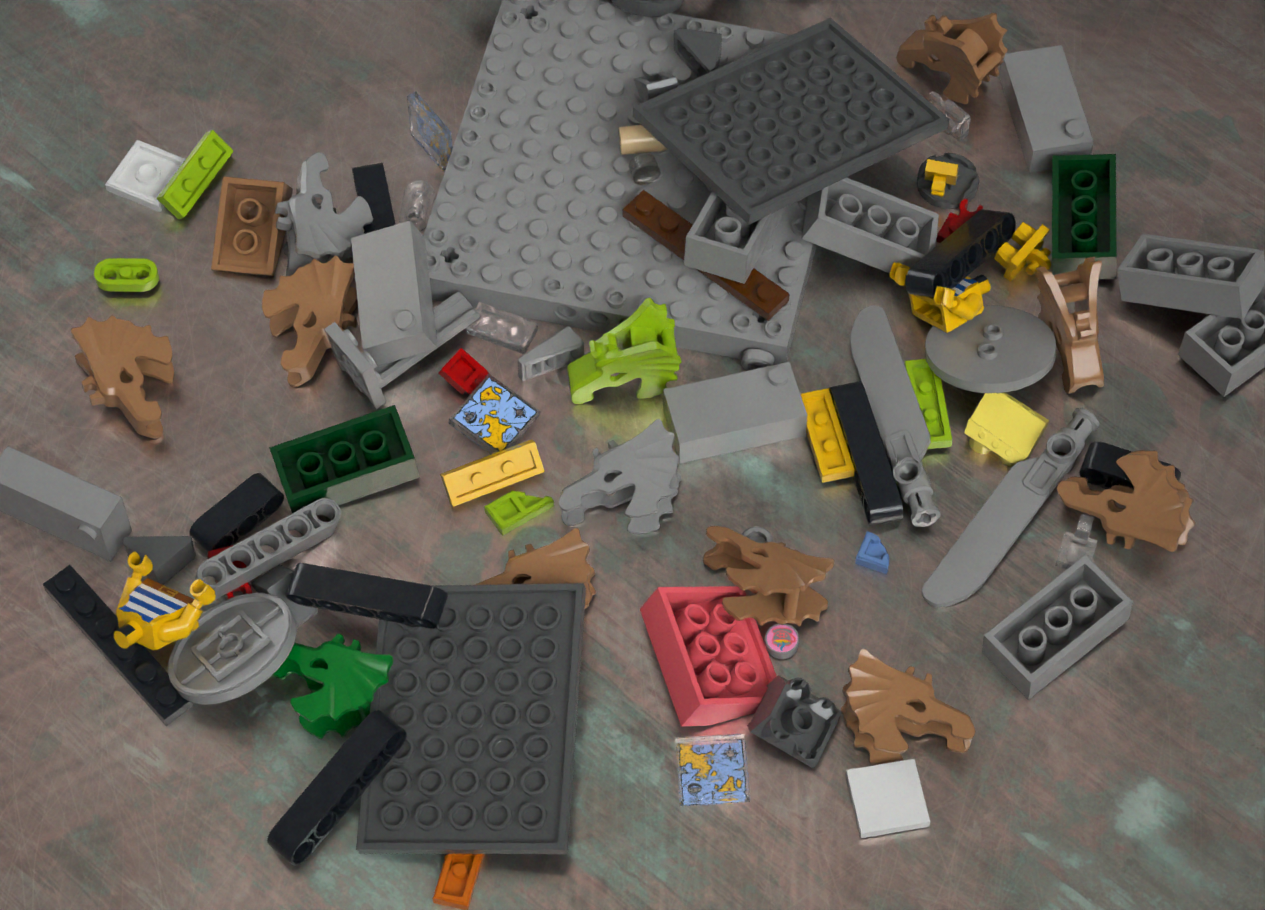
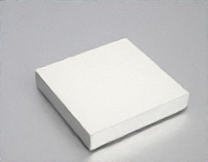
[105,140,186,212]
[846,759,930,839]

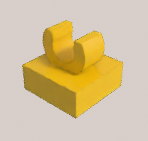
[925,159,958,197]

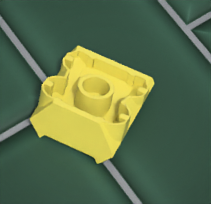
[964,392,1049,467]

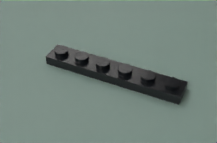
[43,565,194,726]

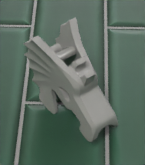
[275,152,373,276]
[559,419,681,535]

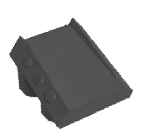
[747,675,842,768]

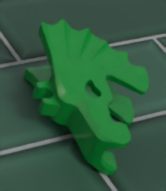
[273,634,394,739]

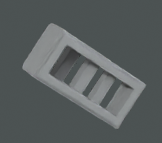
[518,326,584,381]

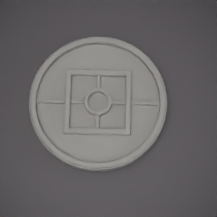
[925,305,1056,393]
[168,593,297,705]

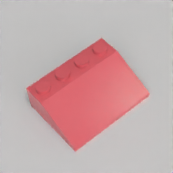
[640,586,777,727]

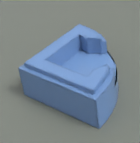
[855,531,889,574]

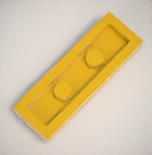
[801,388,855,483]
[440,439,545,507]

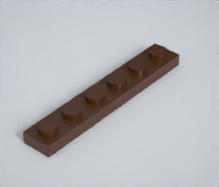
[623,190,790,321]

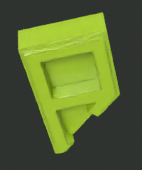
[484,490,554,536]

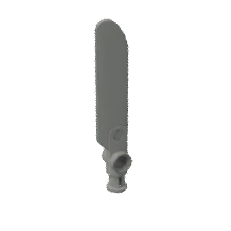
[850,305,941,527]
[922,408,1100,608]

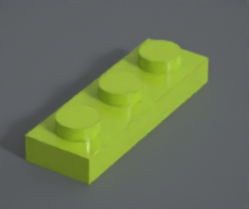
[156,130,234,220]
[905,359,952,449]

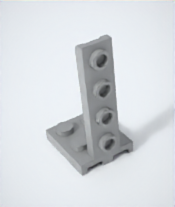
[324,292,480,409]

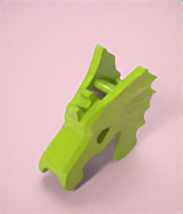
[567,297,682,404]

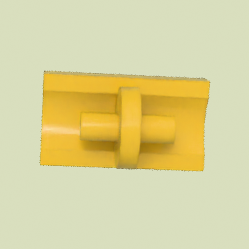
[994,222,1051,282]

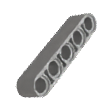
[195,498,341,600]

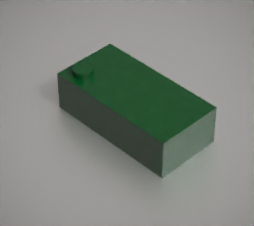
[1052,154,1117,279]
[269,405,420,513]

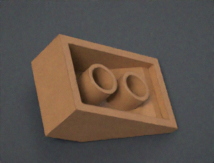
[211,176,293,276]

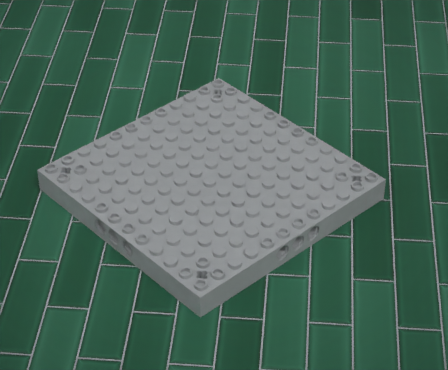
[423,0,817,365]

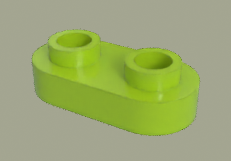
[94,258,159,292]

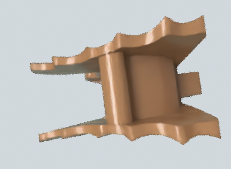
[896,13,1008,104]
[262,255,358,387]
[1035,256,1104,394]
[71,315,174,439]
[1057,450,1196,552]
[703,526,834,627]
[475,528,596,609]
[840,649,975,765]

